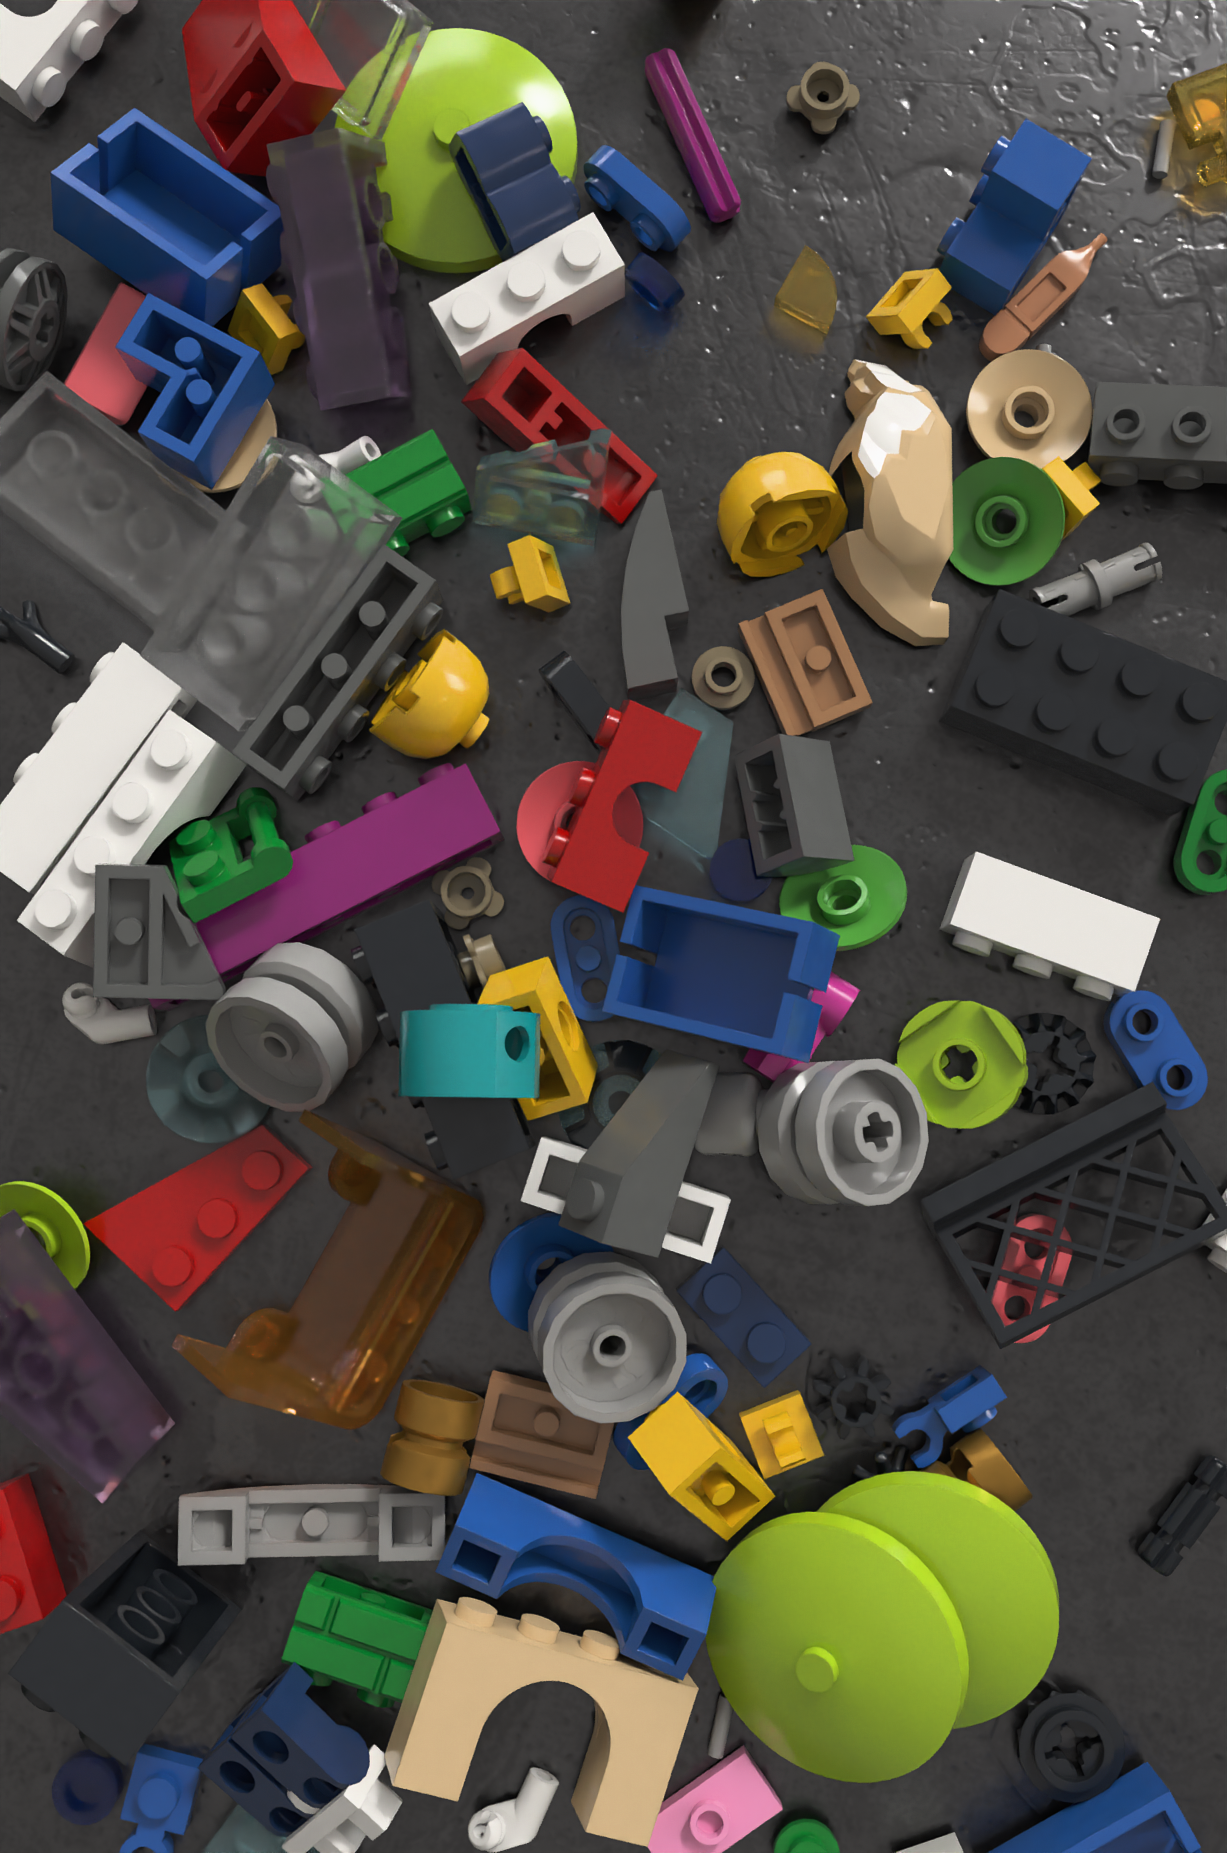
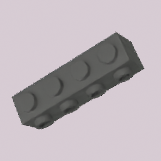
[1087,382,1227,490]
[232,544,444,801]

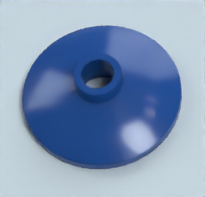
[488,1212,614,1332]

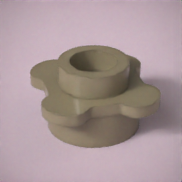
[786,62,860,134]
[432,857,504,930]
[457,934,506,990]

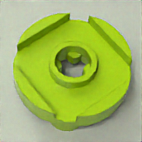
[895,1000,1028,1129]

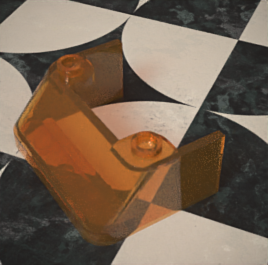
[171,1109,483,1430]

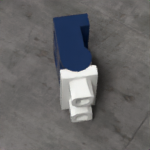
[198,1662,403,1853]

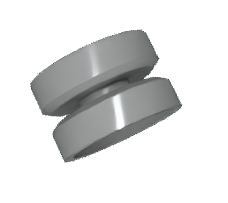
[205,942,378,1112]
[758,1059,929,1206]
[528,1251,687,1424]

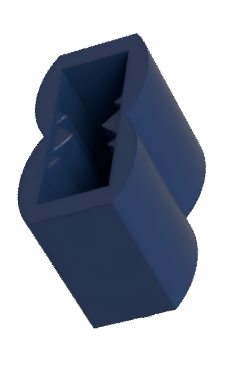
[448,102,581,262]

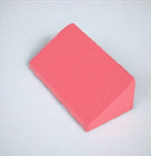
[60,283,147,426]

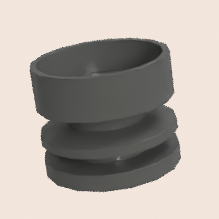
[0,247,68,391]

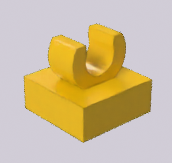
[866,268,953,349]
[228,283,311,375]
[1042,456,1102,541]
[490,535,571,613]
[739,1390,825,1479]

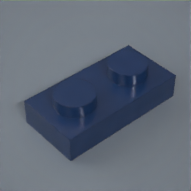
[676,1245,812,1388]

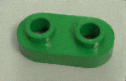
[1174,769,1227,895]

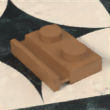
[737,589,873,736]
[469,1370,614,1499]

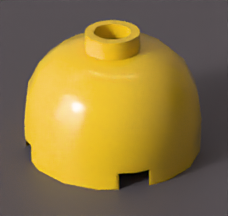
[717,452,848,577]
[369,629,489,759]

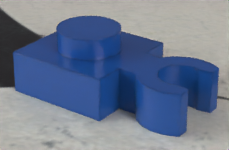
[119,1743,203,1853]

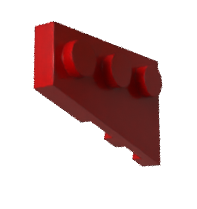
[83,1124,313,1312]

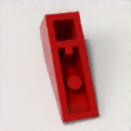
[461,348,658,524]

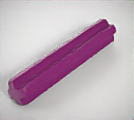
[645,48,741,223]

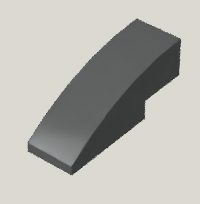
[621,489,689,701]

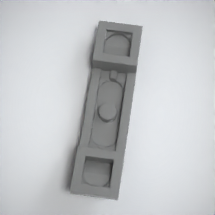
[178,1484,445,1566]

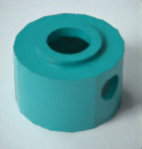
[398,1004,540,1098]

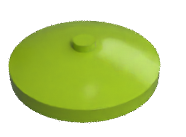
[333,28,578,273]
[817,1471,1059,1729]
[705,1512,969,1783]

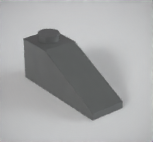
[558,1050,720,1258]

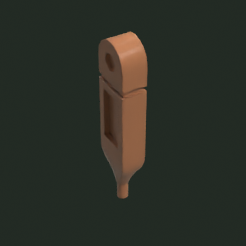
[979,233,1107,362]

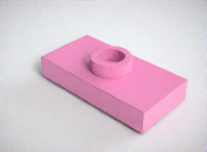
[648,1745,783,1853]

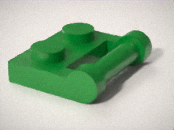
[168,787,293,923]

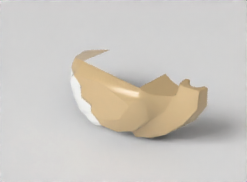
[827,359,953,646]

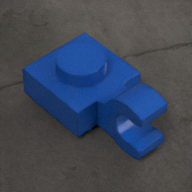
[891,1365,1007,1468]

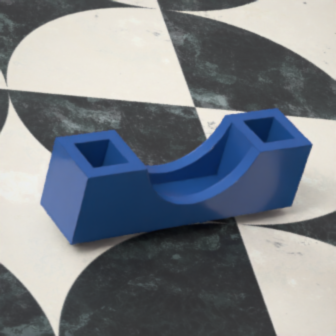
[435,1473,716,1681]

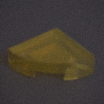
[774,245,837,334]

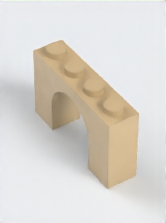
[384,1597,699,1847]

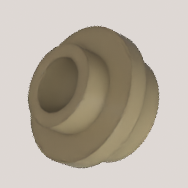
[692,646,755,710]

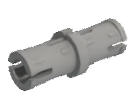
[1029,542,1162,616]

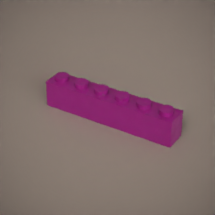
[148,763,505,1011]

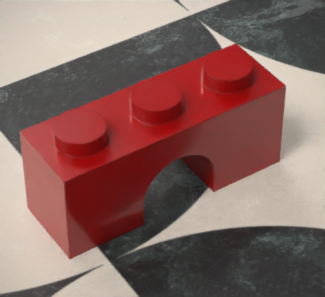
[542,700,702,913]

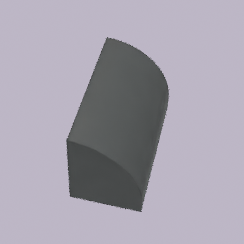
[734,734,855,877]

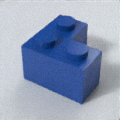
[937,119,1092,315]
[115,293,275,490]

